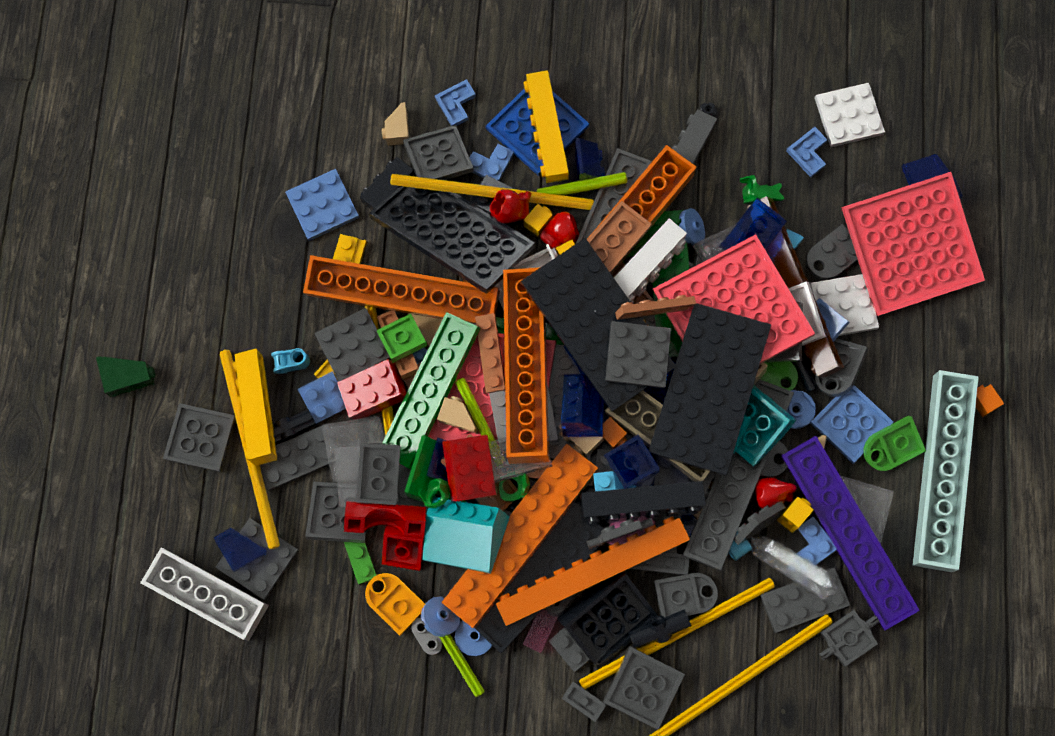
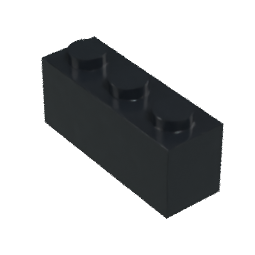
[360,157,414,211]

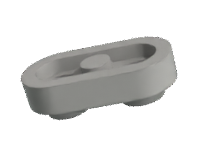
[411,617,443,655]

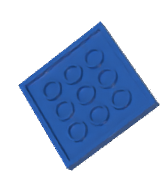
[485,89,589,176]

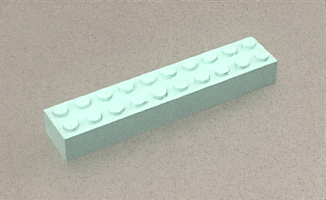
[913,370,978,572]

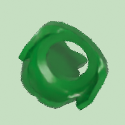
[740,175,784,205]
[499,471,530,503]
[418,478,467,508]

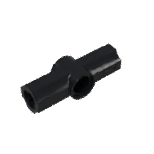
[273,410,316,444]
[629,609,691,649]

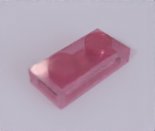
[523,609,558,653]

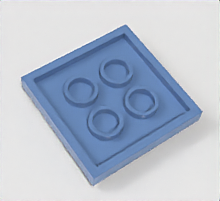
[285,169,359,241]
[810,385,893,464]

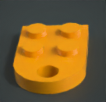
[365,573,425,636]

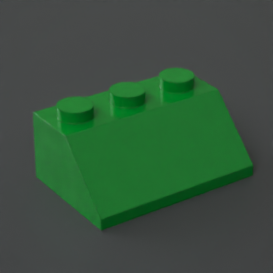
[404,435,444,502]

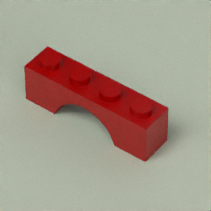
[344,501,426,537]

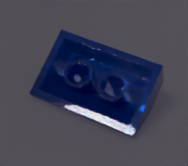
[561,374,604,437]

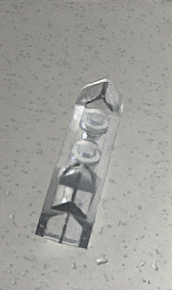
[751,536,839,598]

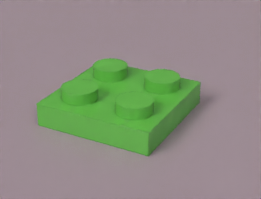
[376,314,428,363]

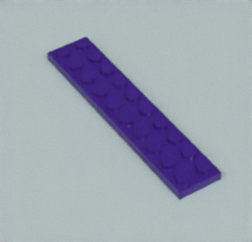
[781,436,920,630]

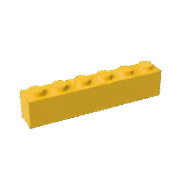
[523,70,569,183]
[233,349,277,466]

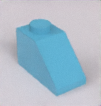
[593,471,636,492]

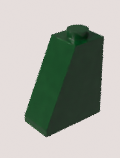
[96,356,156,397]

